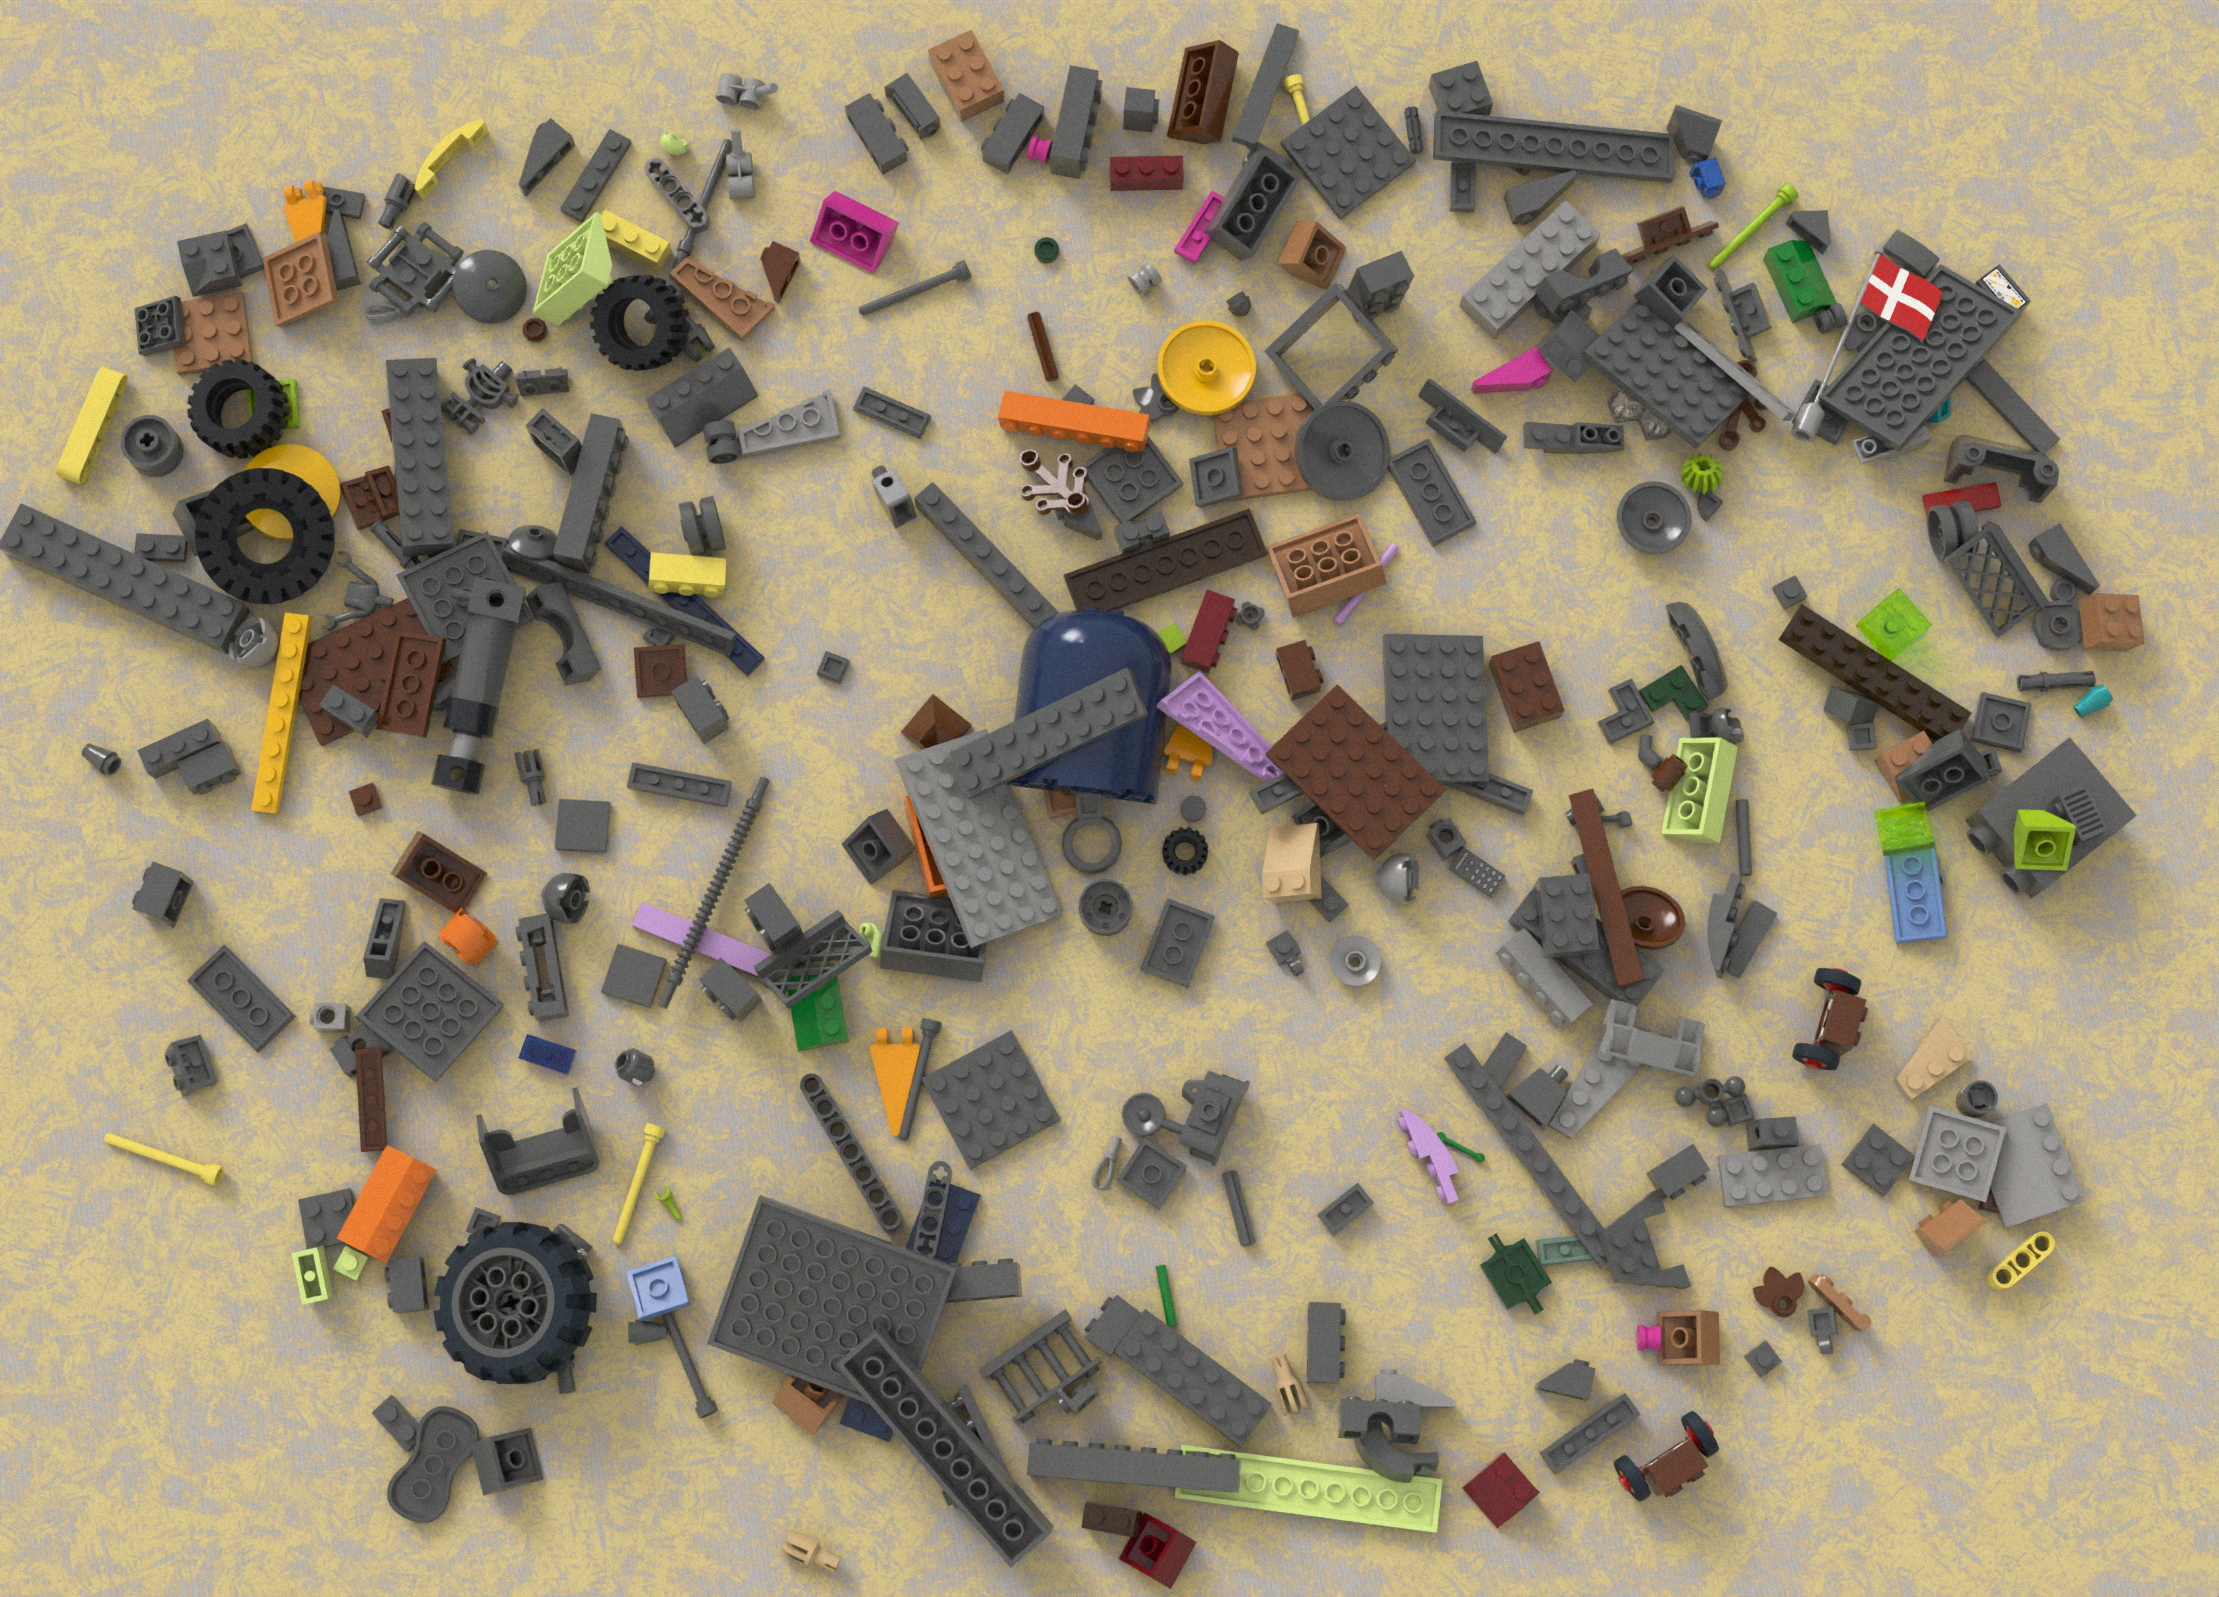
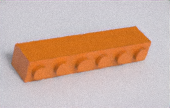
[998,391,1151,452]

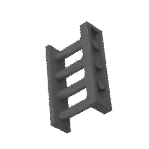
[979,1309,1101,1424]
[942,1384,1010,1509]

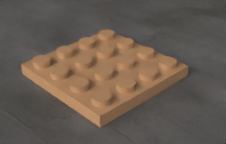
[1213,393,1312,502]

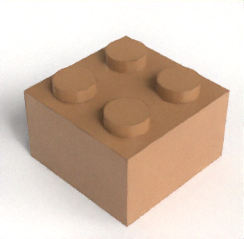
[2079,593,2145,651]

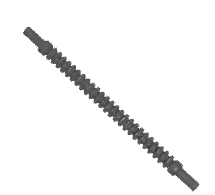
[658,777,770,1009]

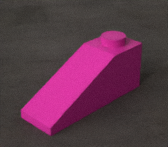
[1471,346,1552,394]

